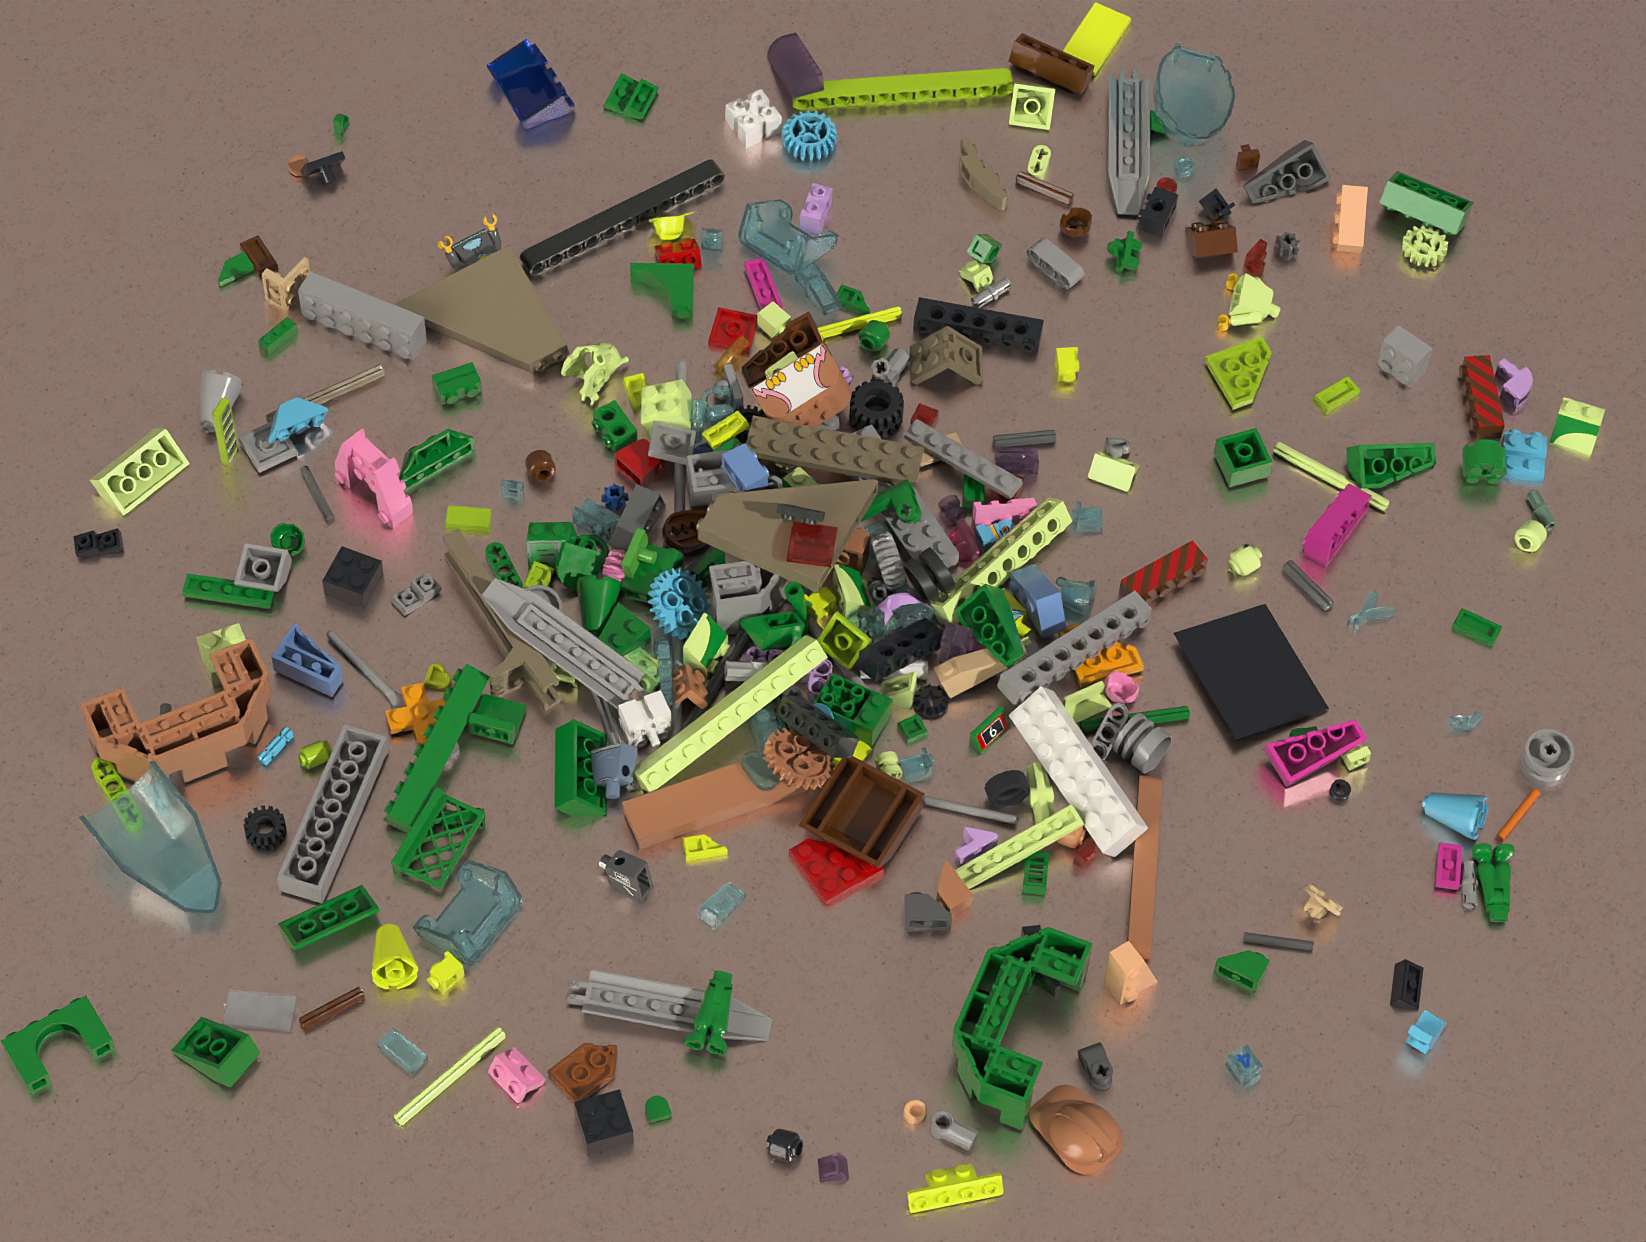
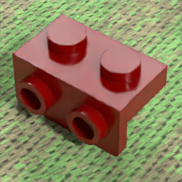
[654,238,702,269]

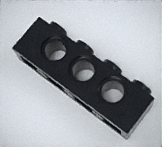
[858,617,944,682]

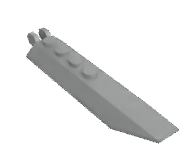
[1108,68,1150,215]
[481,578,650,709]
[566,969,773,1041]

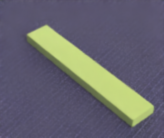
[955,804,1084,889]

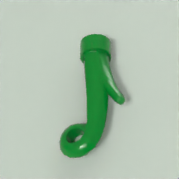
[784,582,813,639]

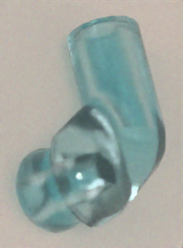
[1449,711,1483,732]

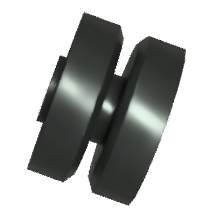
[903,547,956,605]

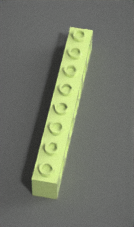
[930,497,1072,627]

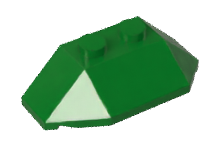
[399,429,475,492]

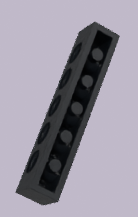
[913,297,1044,352]

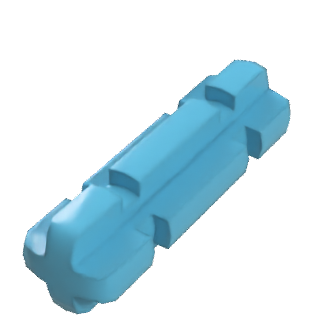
[257,727,294,765]

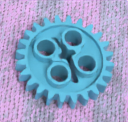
[648,568,713,640]

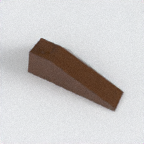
[741,312,832,386]

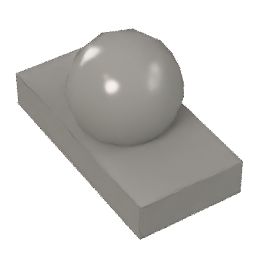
[713,363,743,410]

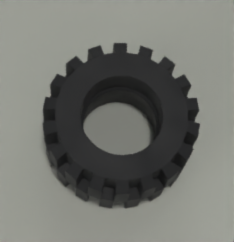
[849,379,904,437]

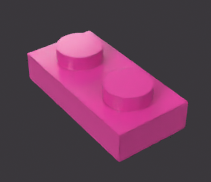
[1435,842,1462,890]

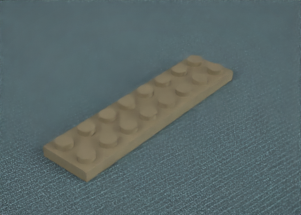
[746,415,924,488]

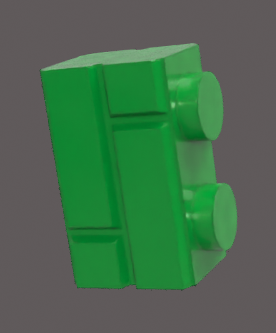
[432,362,482,405]

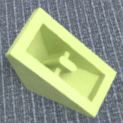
[879,671,917,708]

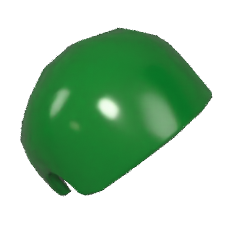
[270,523,305,557]

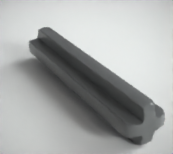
[992,430,1056,448]
[1283,560,1334,611]

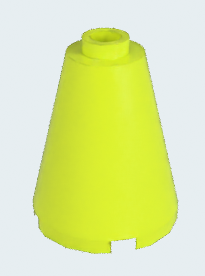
[371,924,418,989]

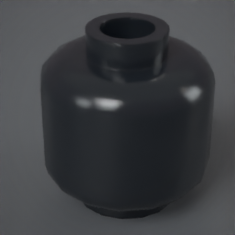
[766,1129,803,1162]

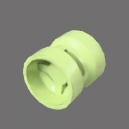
[875,751,903,779]

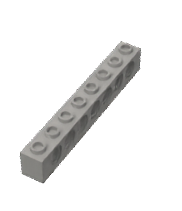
[997,591,1152,705]

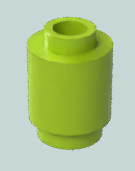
[298,740,332,769]

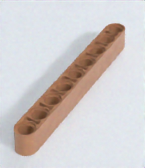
[1127,775,1162,960]

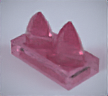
[948,518,983,563]

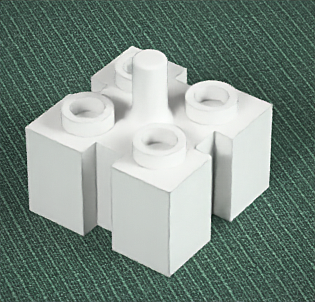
[725,89,782,148]
[618,690,671,748]

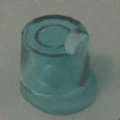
[1056,576,1097,617]

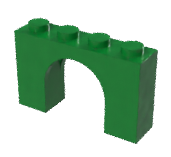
[1,996,115,1095]

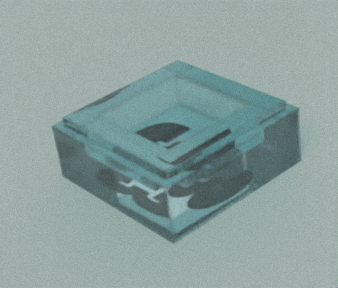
[500,478,524,500]

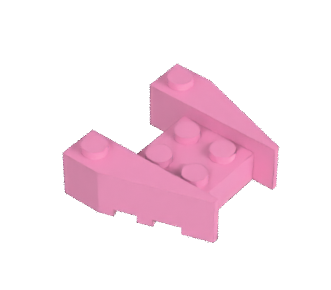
[334,428,413,528]

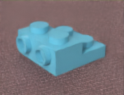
[1501,429,1548,482]

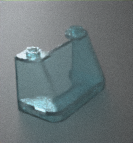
[738,199,839,275]
[413,859,522,966]

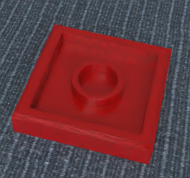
[708,307,758,354]

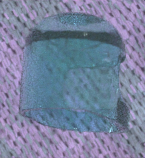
[700,385,734,427]

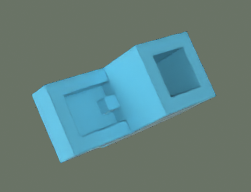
[1405,1010,1447,1054]

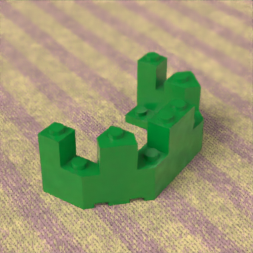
[952,927,1092,1130]

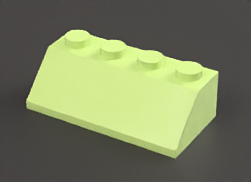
[90,428,190,516]

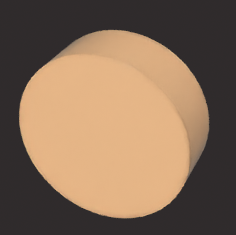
[903,1100,927,1125]

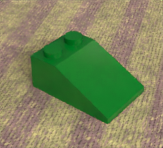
[171,1017,260,1088]

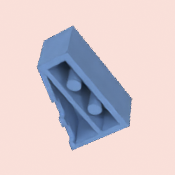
[271,623,343,697]

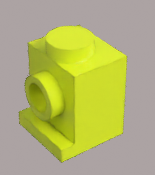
[1055,347,1079,382]
[804,586,837,622]
[427,951,464,994]

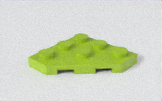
[1205,336,1272,410]

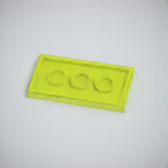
[1063,2,1131,77]

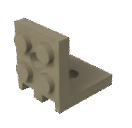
[910,326,983,385]

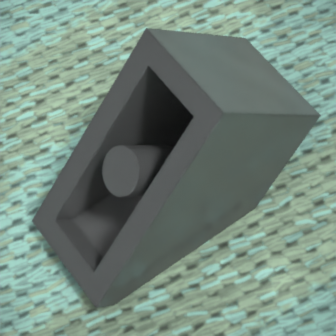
[904,892,952,929]

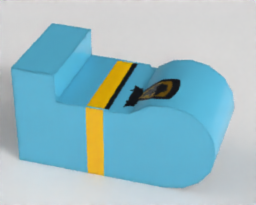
[975,519,1015,553]

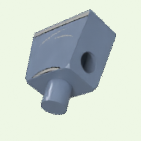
[591,742,637,799]

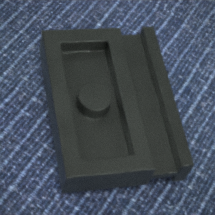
[776,503,825,525]

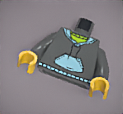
[437,214,501,271]

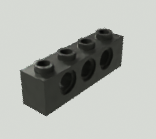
[776,695,860,759]

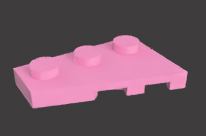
[971,498,1037,533]

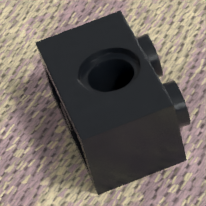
[1137,187,1178,238]

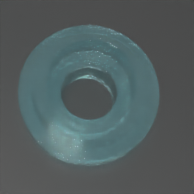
[1174,157,1195,177]

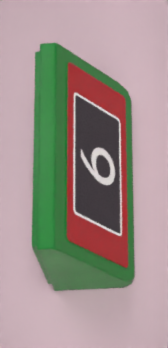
[969,706,1011,754]

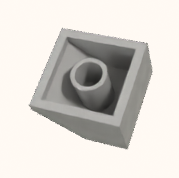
[234,543,292,592]

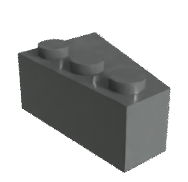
[608,484,666,552]

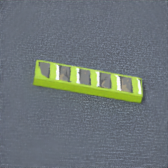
[212,397,238,465]

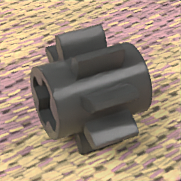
[1274,232,1300,259]

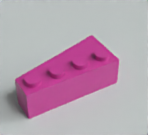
[1302,483,1372,568]
[1263,719,1367,788]

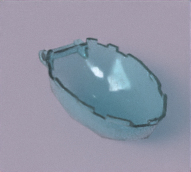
[1153,43,1235,147]

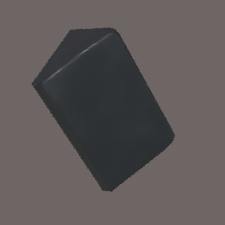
[1390,959,1424,1010]

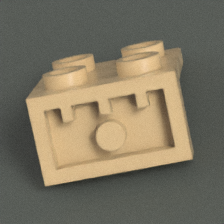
[262,257,310,311]

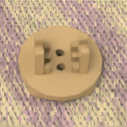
[1303,883,1343,919]

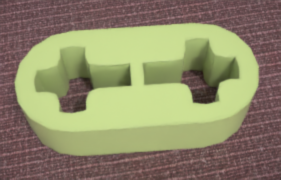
[1027,145,1051,180]

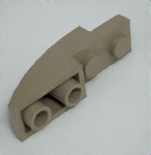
[960,137,1008,211]

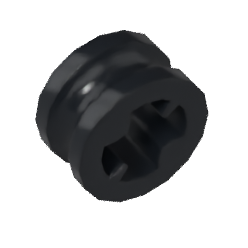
[1329,779,1351,801]

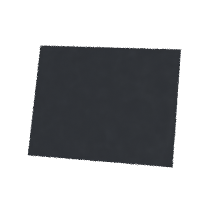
[1173,604,1329,739]

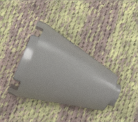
[199,369,243,432]

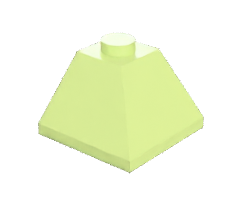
[1009,81,1055,130]

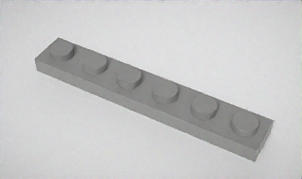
[904,419,1023,500]

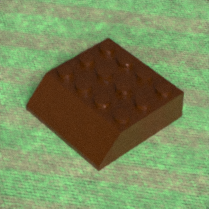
[799,756,925,868]

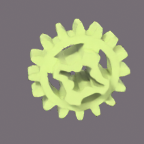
[1402,225,1448,267]

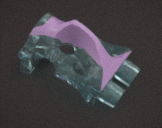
[857,584,935,644]

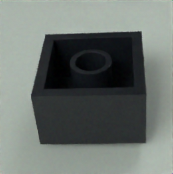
[322,546,384,609]
[574,1089,634,1156]

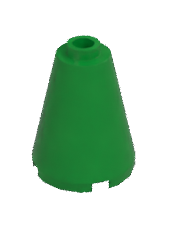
[576,575,620,638]

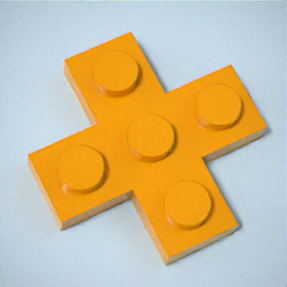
[385,683,445,746]

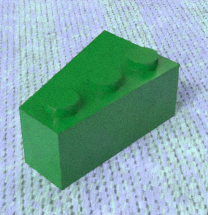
[598,602,651,657]

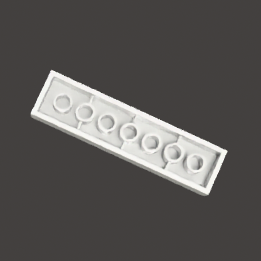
[1009,686,1148,857]

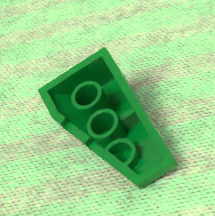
[1346,443,1436,489]
[954,584,1025,668]

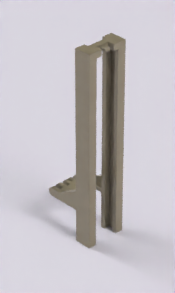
[443,529,560,710]

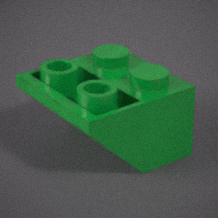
[739,611,805,651]

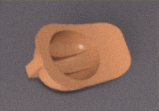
[1029,1085,1123,1175]

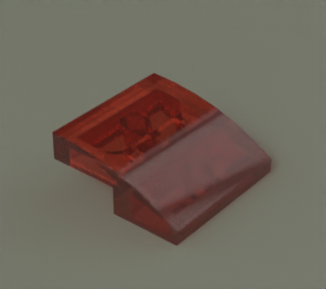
[786,521,838,567]

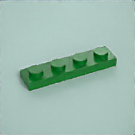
[182,573,274,609]

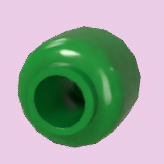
[858,320,890,352]

